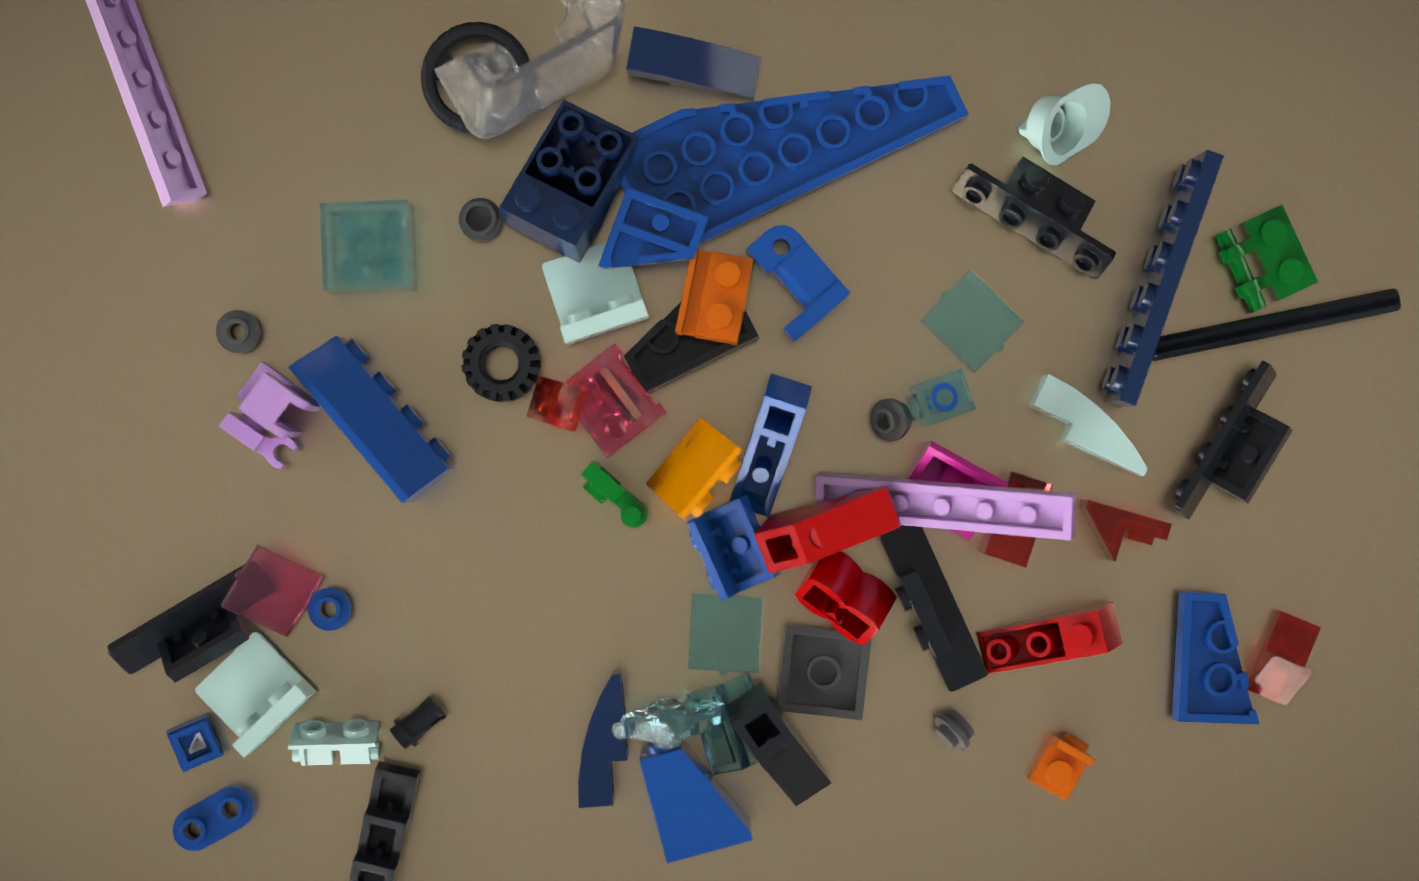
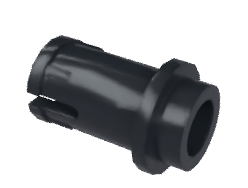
[389,696,447,749]

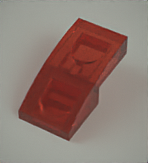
[526,376,588,432]

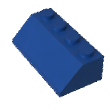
[288,336,453,503]

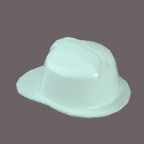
[1018,82,1111,166]

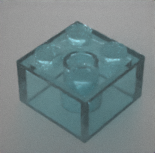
[320,200,417,294]

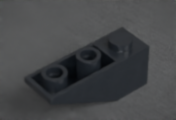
[726,682,831,806]

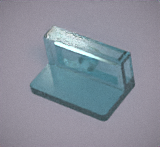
[686,673,758,775]

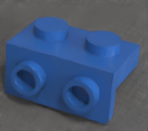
[687,495,781,600]

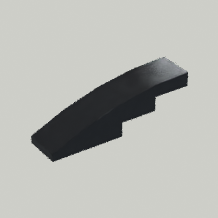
[349,761,421,881]

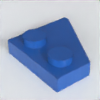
[598,187,709,269]

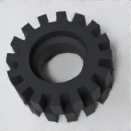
[461,324,542,402]

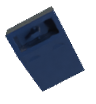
[499,99,639,263]

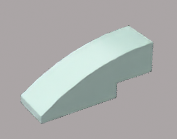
[1028,374,1148,476]

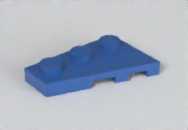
[1172,591,1260,725]

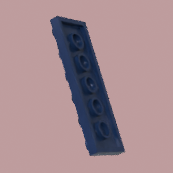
[1101,150,1224,408]

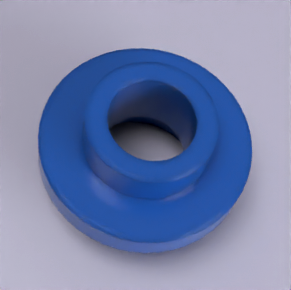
[308,587,352,631]

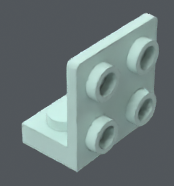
[542,242,649,346]
[195,631,316,758]

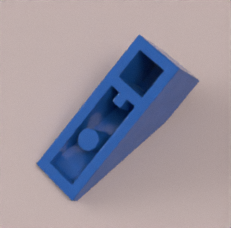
[729,373,812,517]

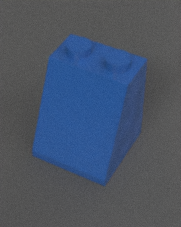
[639,734,753,863]

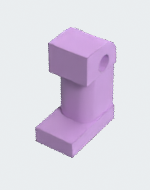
[237,362,322,439]

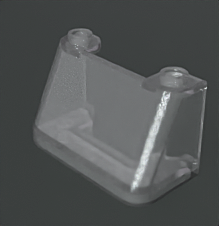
[434,0,626,139]

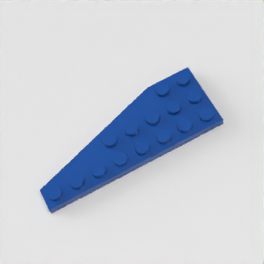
[620,75,969,264]

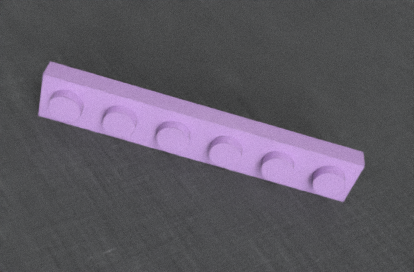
[86,0,207,207]
[816,472,1076,540]

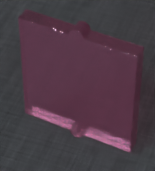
[221,544,323,637]

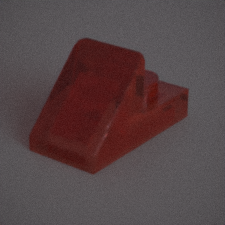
[1079,499,1172,562]
[1247,610,1321,706]

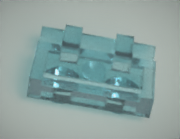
[612,698,725,749]

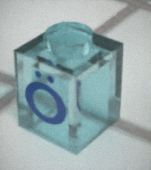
[905,368,976,427]

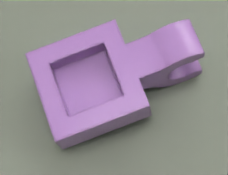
[219,412,300,469]

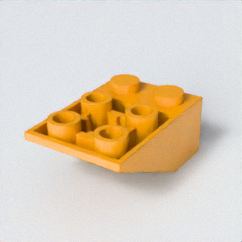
[645,418,743,520]

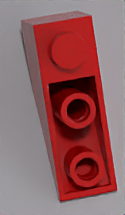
[754,486,901,573]
[977,602,1123,674]

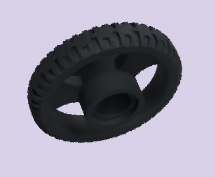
[421,22,533,134]

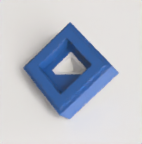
[166,713,224,772]

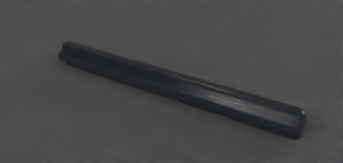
[1152,288,1401,361]

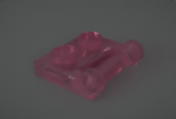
[556,344,667,458]

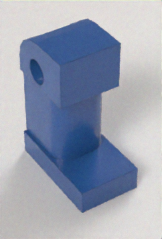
[745,225,850,343]

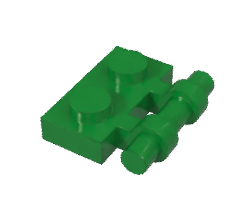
[1215,205,1318,313]
[580,461,648,528]

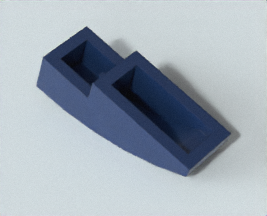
[626,26,761,101]
[578,670,629,808]

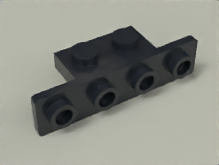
[952,156,1116,279]
[1174,360,1293,520]
[880,525,988,692]
[106,560,276,683]

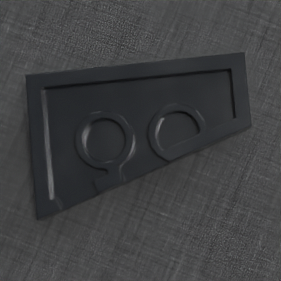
[624,299,759,396]

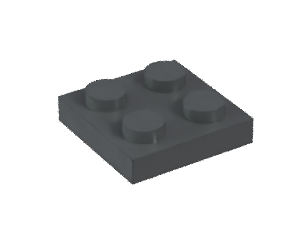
[777,624,872,720]

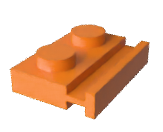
[675,249,754,346]

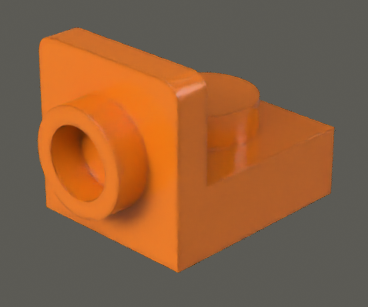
[1027,733,1096,801]

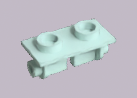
[288,719,381,766]

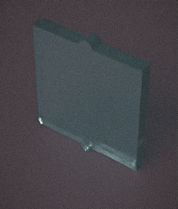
[921,270,1024,373]
[688,594,763,675]

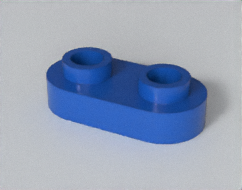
[173,784,257,851]

